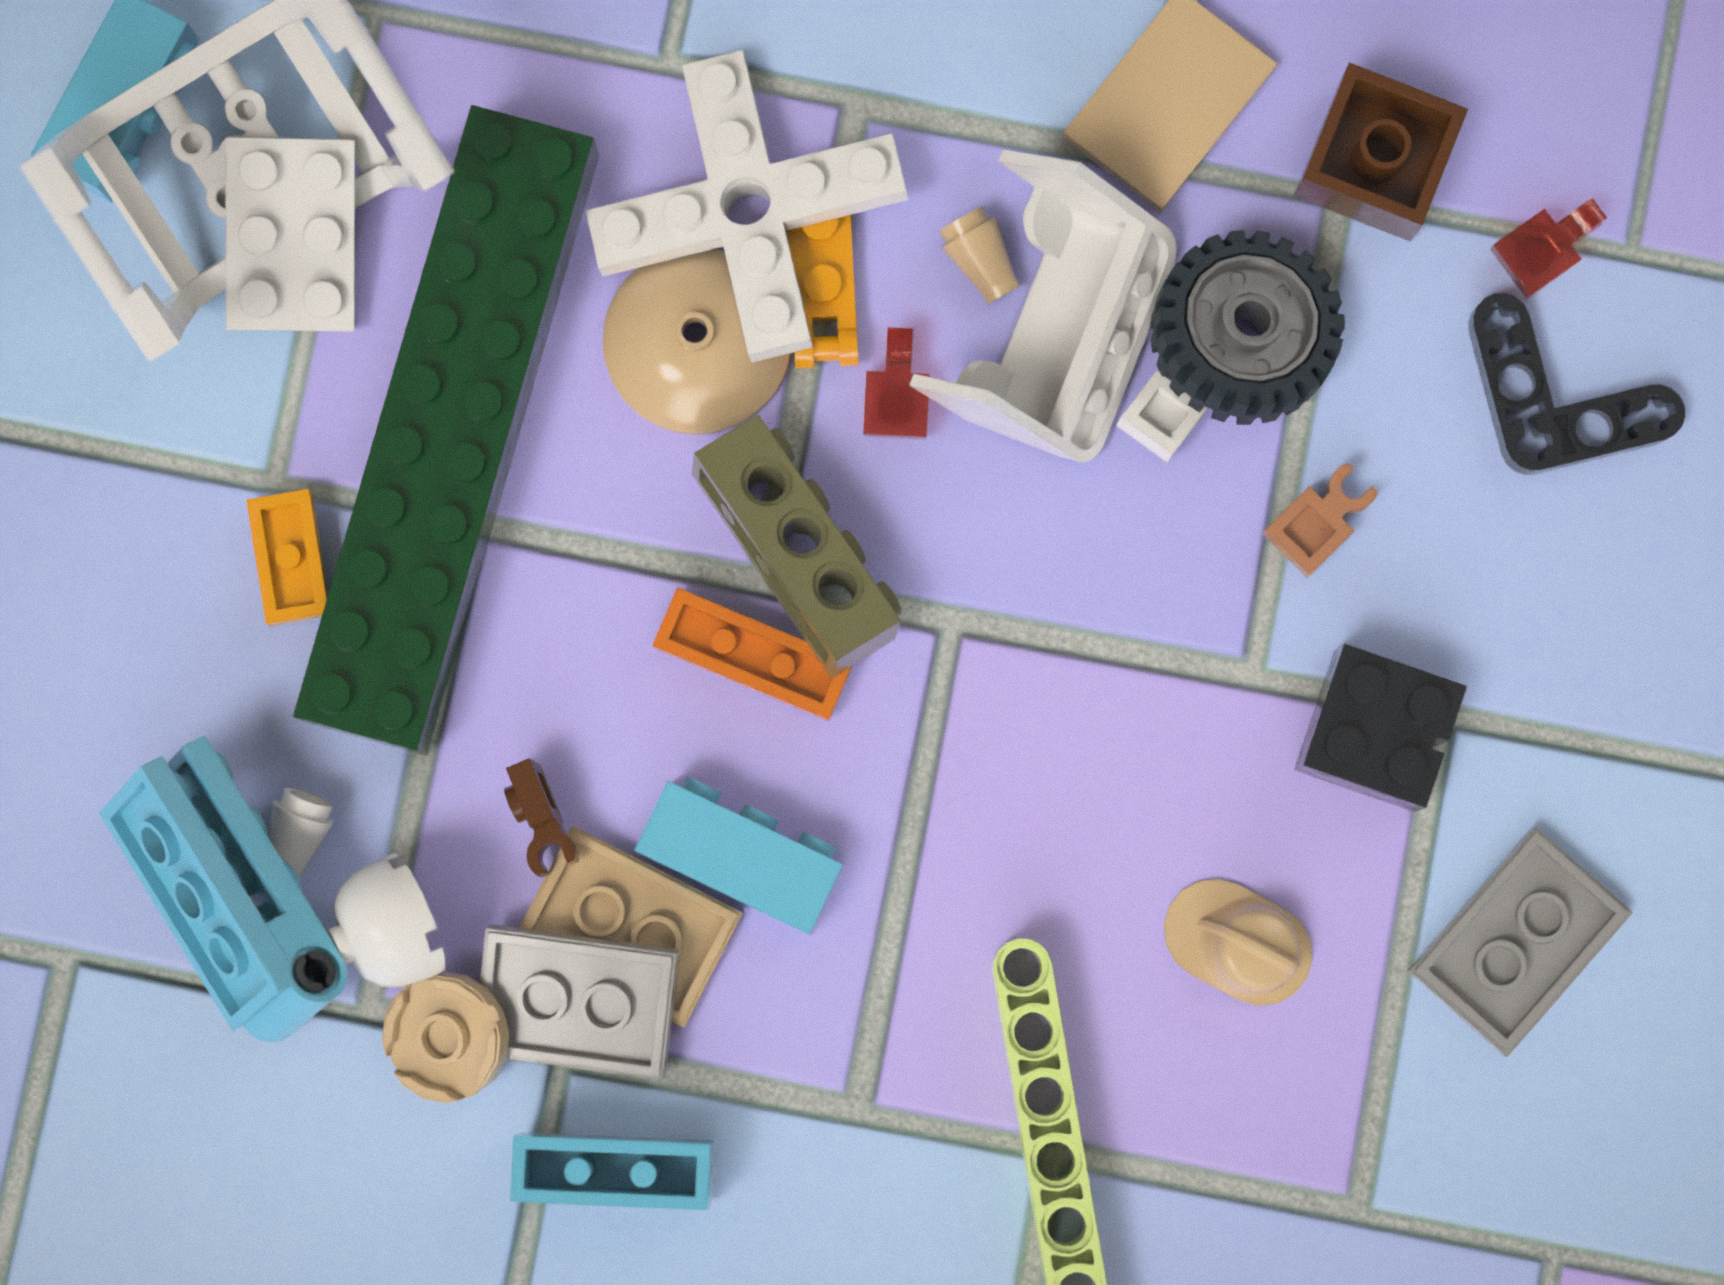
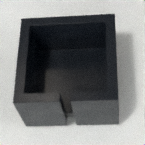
[1294,643,1467,812]

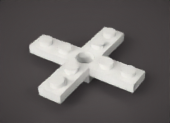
[586,50,909,363]

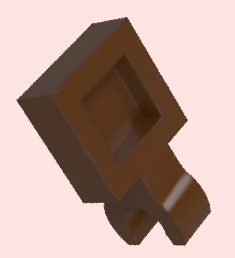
[504,758,579,878]

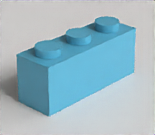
[30,0,200,202]
[634,776,844,936]
[510,1132,714,1210]

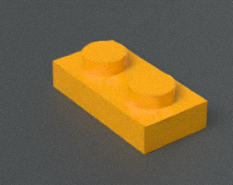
[246,489,329,627]

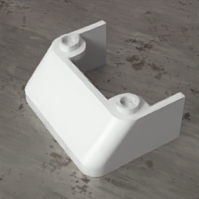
[909,149,1176,462]

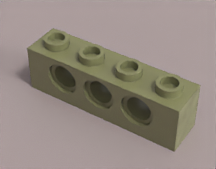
[691,415,902,679]

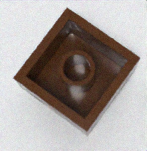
[1294,62,1468,242]

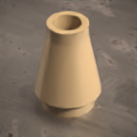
[938,206,1020,304]

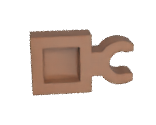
[1262,463,1378,578]

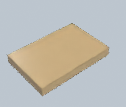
[1062,0,1278,213]
[519,826,743,1028]

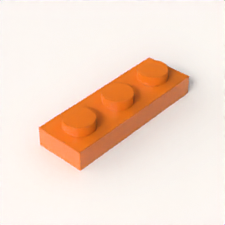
[652,587,853,722]

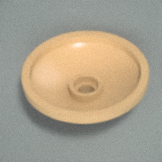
[603,249,791,435]

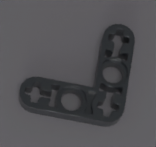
[1468,293,1686,475]

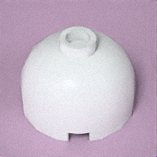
[326,853,446,988]

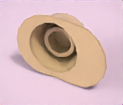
[1164,879,1312,1006]

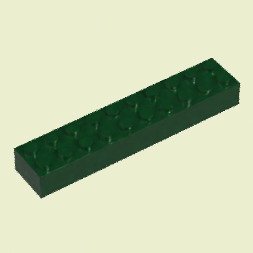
[293,105,600,756]

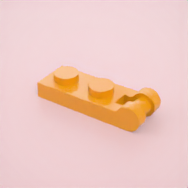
[788,215,859,369]

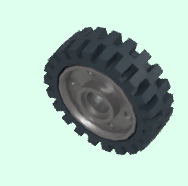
[1150,230,1345,425]

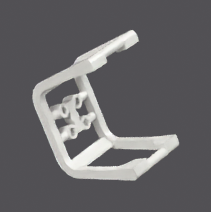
[19,0,455,361]

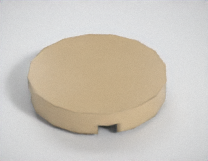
[382,971,509,1103]

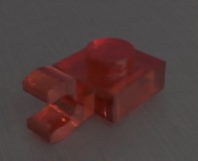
[1490,198,1607,300]
[863,327,930,440]

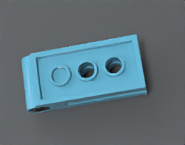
[99,735,347,1042]

